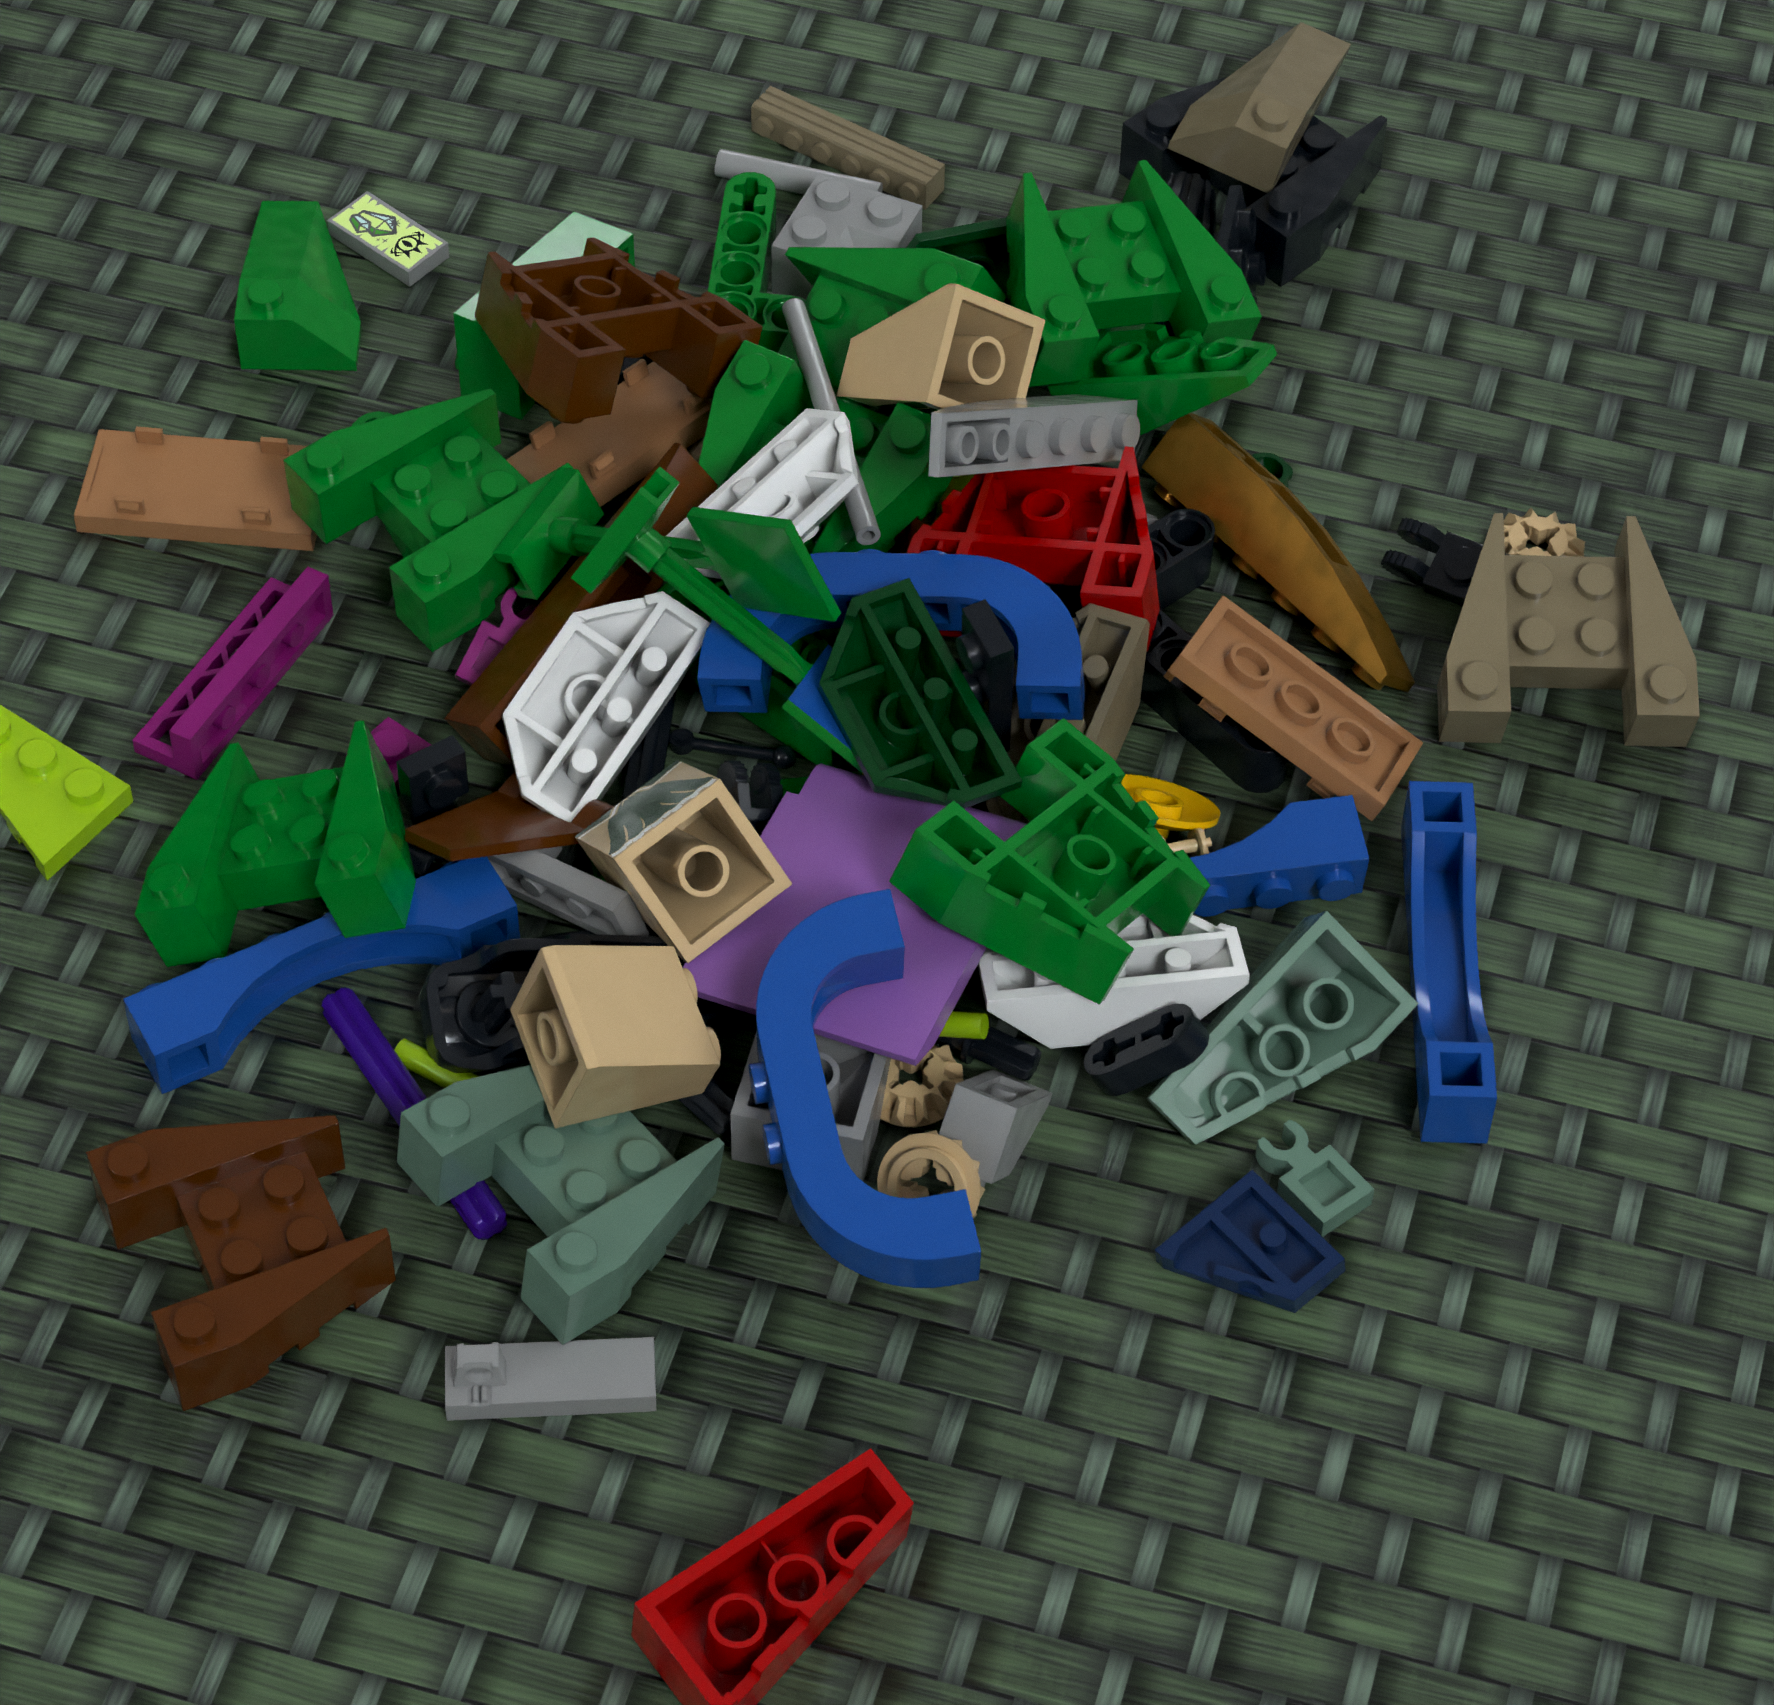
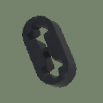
[1084,1004,1209,1096]

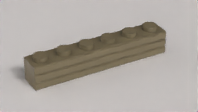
[751,86,945,210]

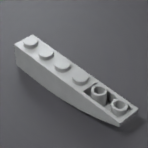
[928,394,1140,477]

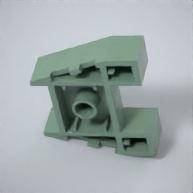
[397,1065,725,1345]

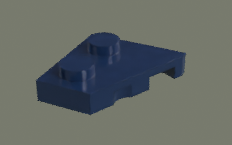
[1155,1170,1346,1313]

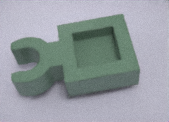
[1255,1120,1374,1237]

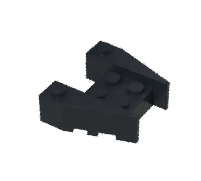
[1119,76,1387,287]

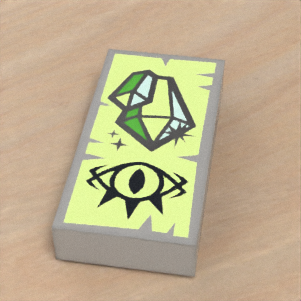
[327,191,449,287]

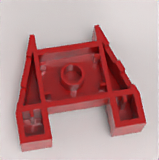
[907,446,1160,652]

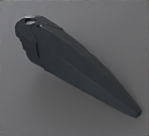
[420,934,748,1073]

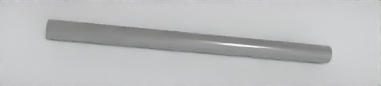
[782,298,881,545]

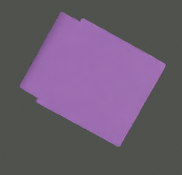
[683,763,1026,1066]

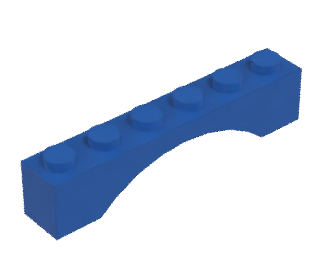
[1401,781,1497,1144]
[1190,795,1369,917]
[123,856,520,1094]

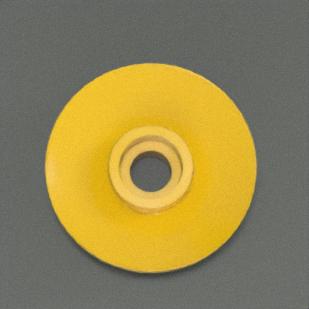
[1121,774,1220,840]

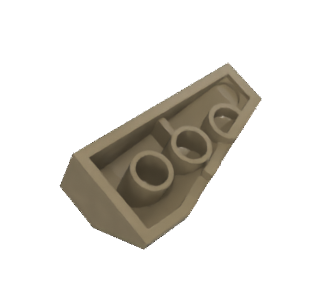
[1168,22,1351,193]

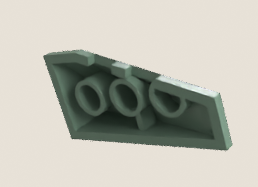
[1146,911,1419,1145]

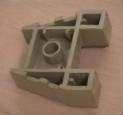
[1437,513,1700,747]

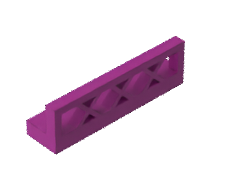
[132,566,334,780]

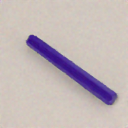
[322,987,507,1240]

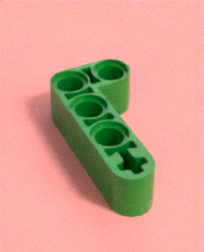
[708,172,805,353]

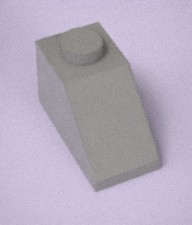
[939,1069,1053,1187]

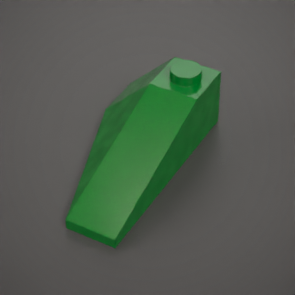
[234,200,362,371]
[1048,323,1277,435]

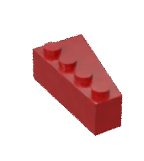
[631,1448,914,1705]

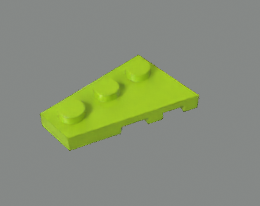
[0,705,133,881]

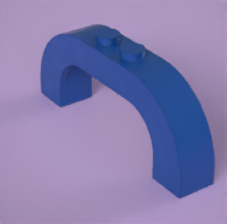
[697,549,1085,720]
[748,889,981,1288]

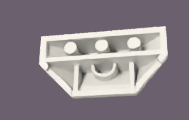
[666,408,859,579]
[502,591,710,823]
[977,913,1249,1049]

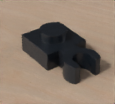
[396,735,469,825]

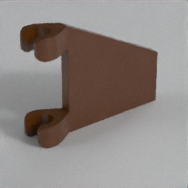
[405,772,615,861]

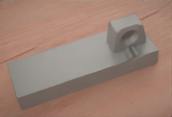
[487,846,650,936]
[445,1337,657,1421]

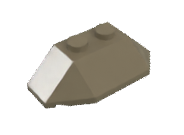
[985,603,1150,824]

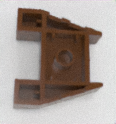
[475,237,763,424]
[86,1115,396,1411]

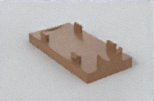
[507,359,713,507]
[74,427,317,551]
[1163,595,1423,821]

